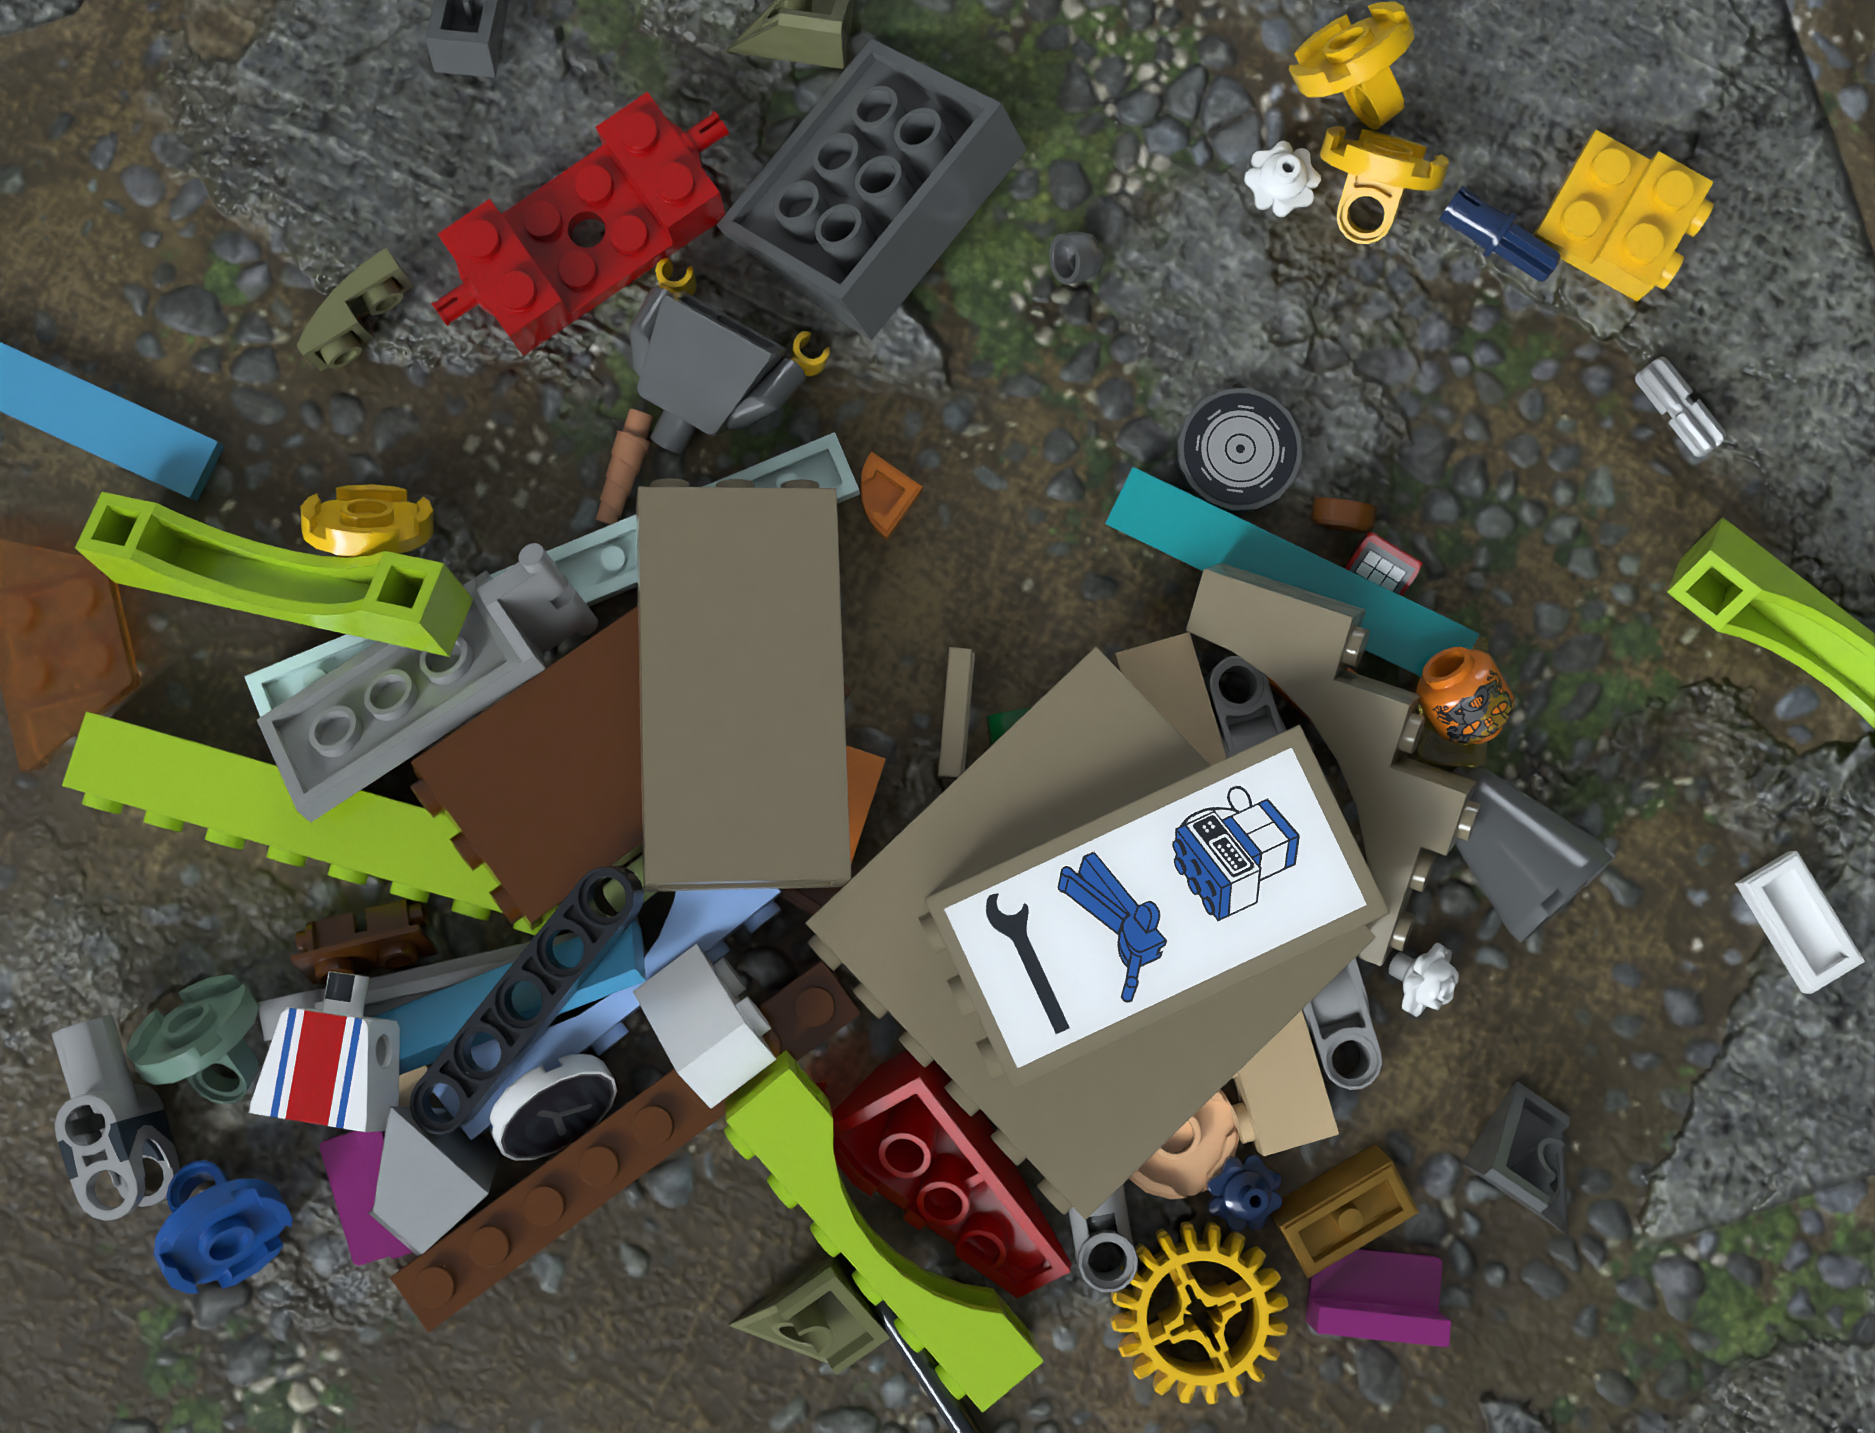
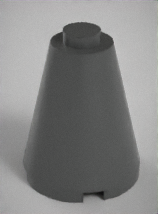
[1451,765,1616,943]

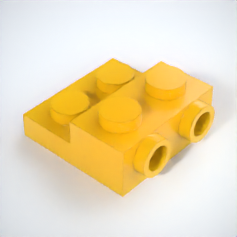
[1533,129,1714,302]

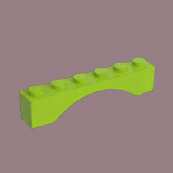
[75,492,473,657]
[1667,517,1875,729]
[723,1050,1044,1413]

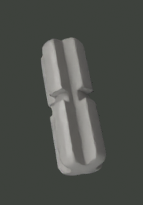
[1635,356,1727,457]

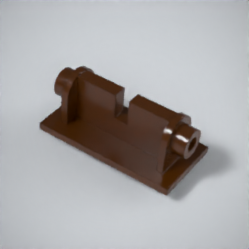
[290,898,438,985]

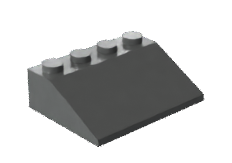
[717,38,1027,340]

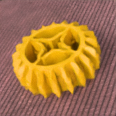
[1110,1221,1288,1404]

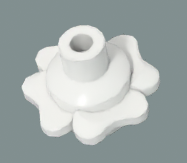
[1244,141,1321,217]
[1389,943,1459,1017]

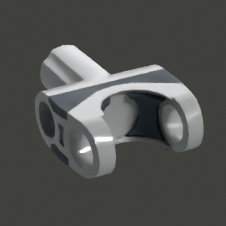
[51,1015,180,1221]

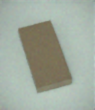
[938,647,975,781]

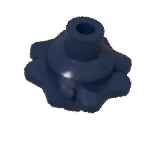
[1206,1154,1282,1232]

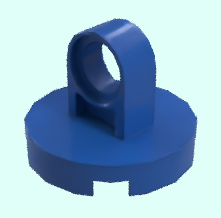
[153,1160,293,1294]

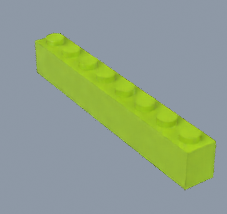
[62,711,568,935]

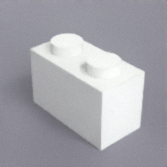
[633,944,777,1108]

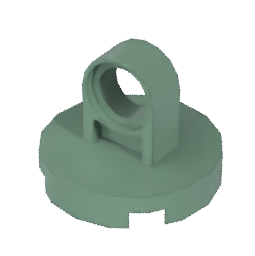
[126,974,259,1104]

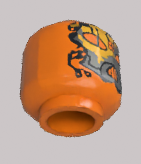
[1416,647,1515,744]

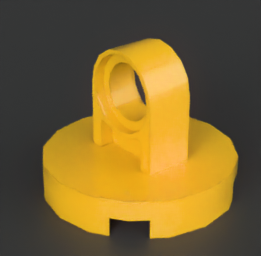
[1289,1,1415,130]
[1320,126,1449,244]
[300,484,434,558]

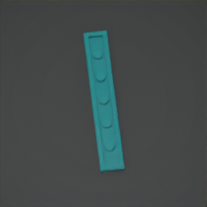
[1105,467,1479,677]

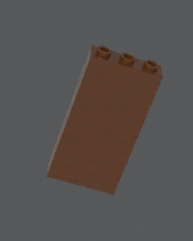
[410,606,851,931]

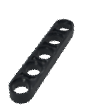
[410,865,644,1135]

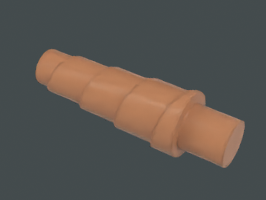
[595,409,654,525]

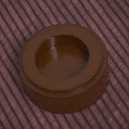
[1310,497,1377,533]

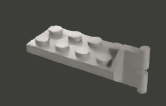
[257,543,598,822]

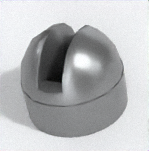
[1049,231,1104,284]

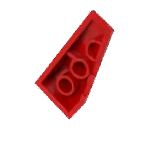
[832,1050,1072,1299]

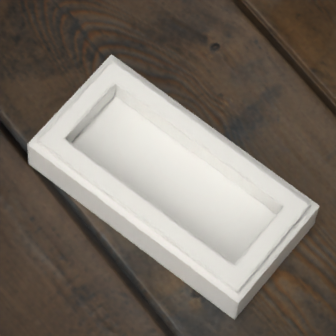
[1735,851,1865,994]

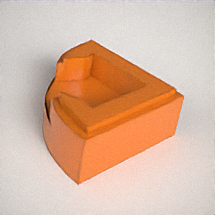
[860,451,923,541]

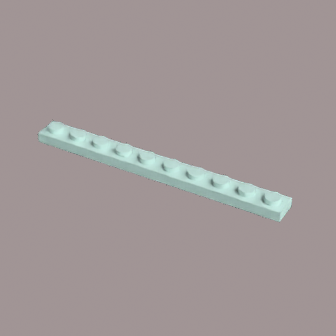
[244,432,860,717]

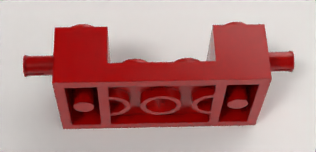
[431,91,730,356]

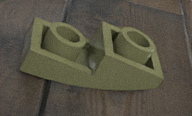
[297,247,414,371]

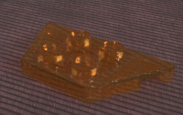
[0,539,141,773]

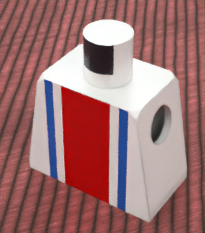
[249,971,400,1132]

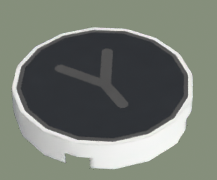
[489,1054,617,1161]

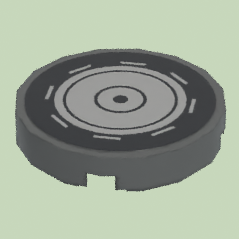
[1176,388,1303,514]

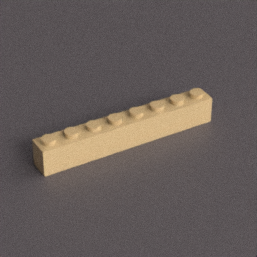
[1110,632,1339,1156]

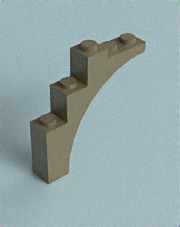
[1186,563,1481,966]

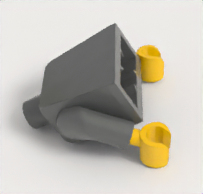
[629,258,830,454]

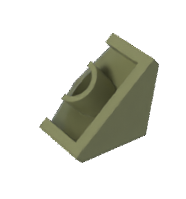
[724,0,855,69]
[728,1255,890,1375]

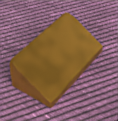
[1269,1145,1419,1278]

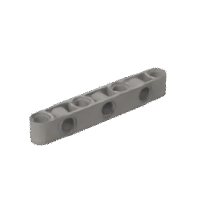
[1204,656,1382,1090]

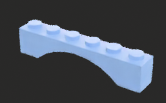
[433,889,785,1140]

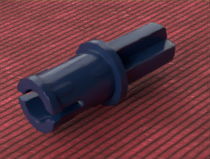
[1439,185,1561,282]

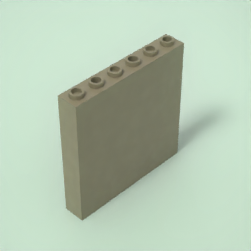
[806,647,1376,1220]

